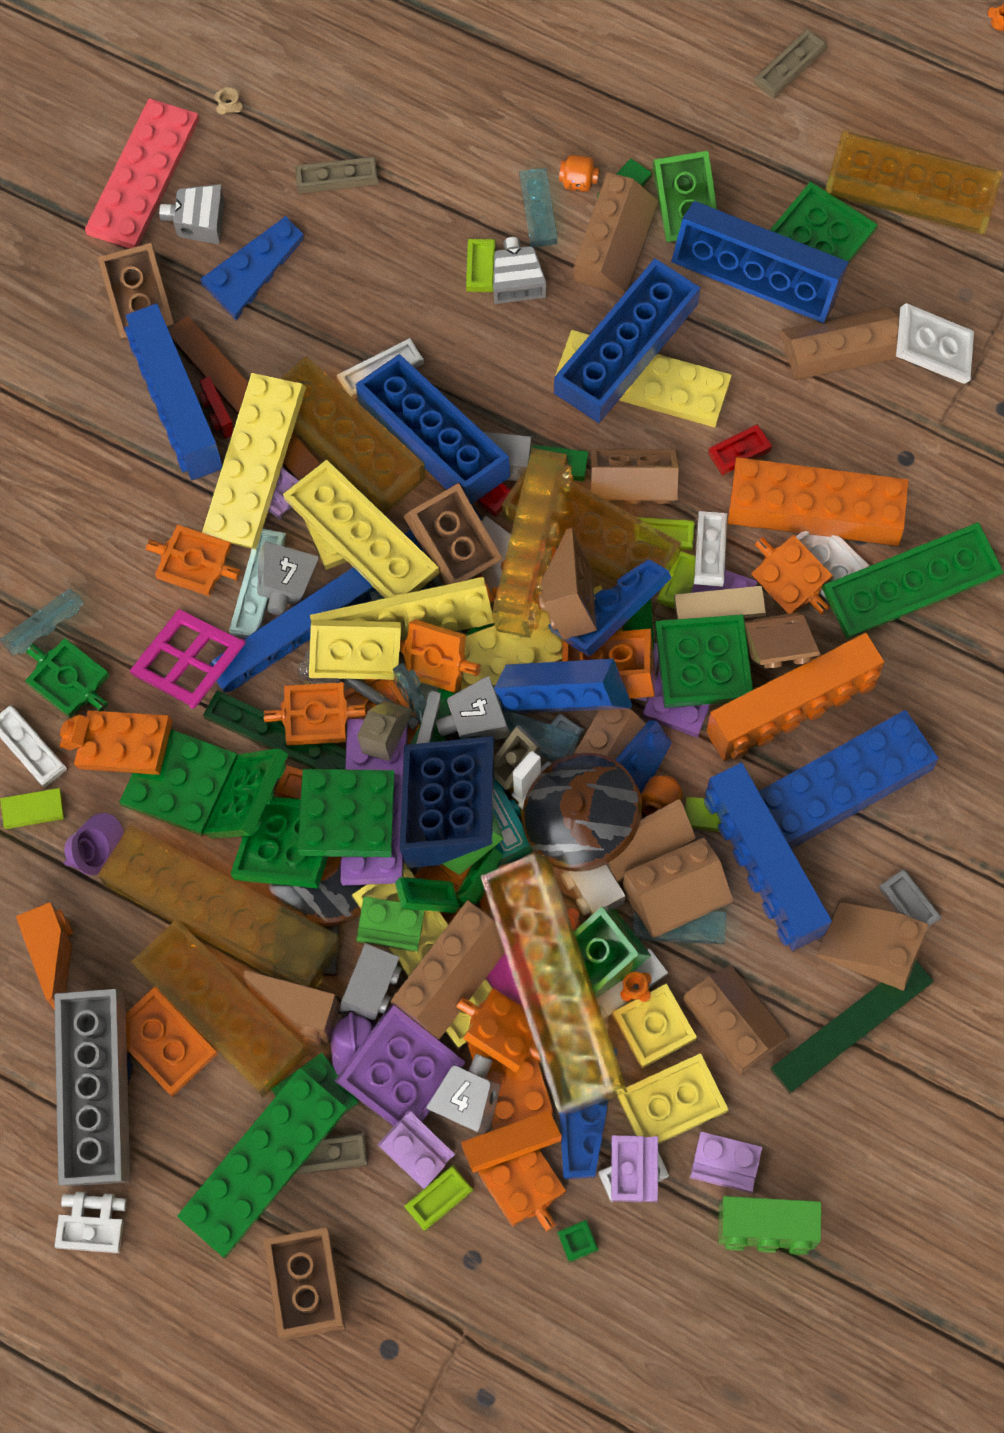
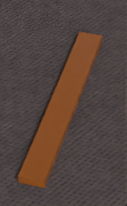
[168,316,321,481]

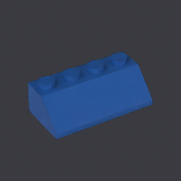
[494,659,632,713]

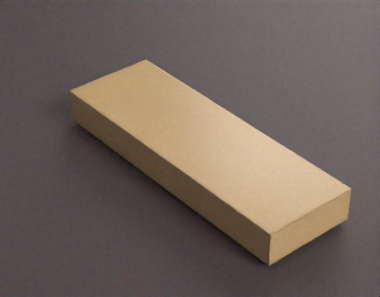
[674,586,766,619]

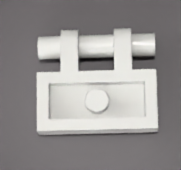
[54,1192,127,1254]

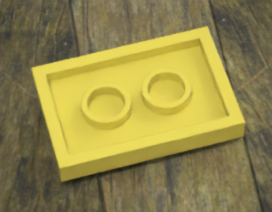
[309,620,401,680]
[616,1053,729,1144]

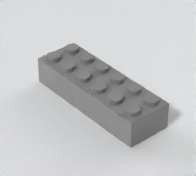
[54,989,131,1187]

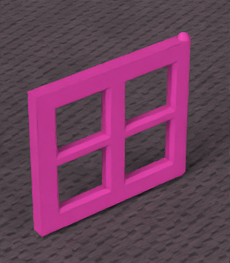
[129,609,245,709]

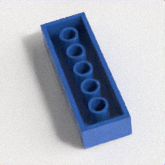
[671,201,849,323]
[554,258,700,424]
[124,303,222,481]
[355,354,510,505]
[759,710,939,849]
[704,762,832,952]

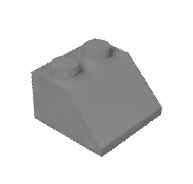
[339,944,402,1020]

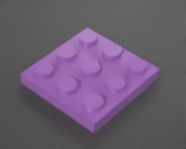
[335,1005,465,1126]

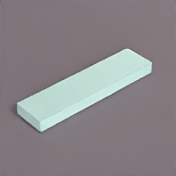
[229,529,287,638]

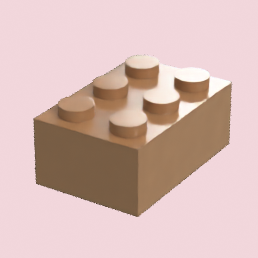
[403,483,503,585]
[263,1227,346,1341]

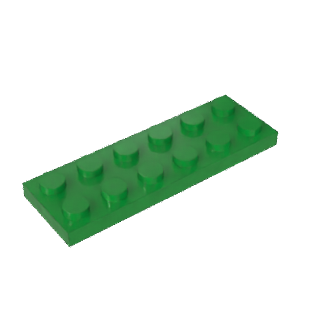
[822,522,1004,639]
[177,1068,349,1258]

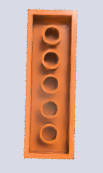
[727,457,908,546]
[706,633,884,761]

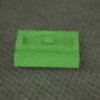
[356,896,424,952]

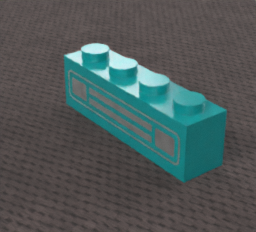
[493,778,533,865]

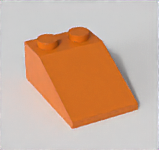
[16,902,73,1010]

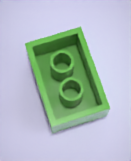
[718,1196,821,1255]

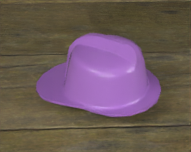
[63,813,124,876]
[331,1012,376,1076]

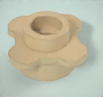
[214,87,243,115]

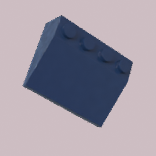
[400,736,494,868]

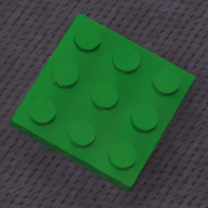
[769,182,878,264]
[655,614,753,708]
[119,729,238,837]
[202,748,288,839]
[298,769,394,857]
[230,797,328,888]

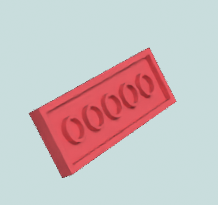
[85,98,199,249]

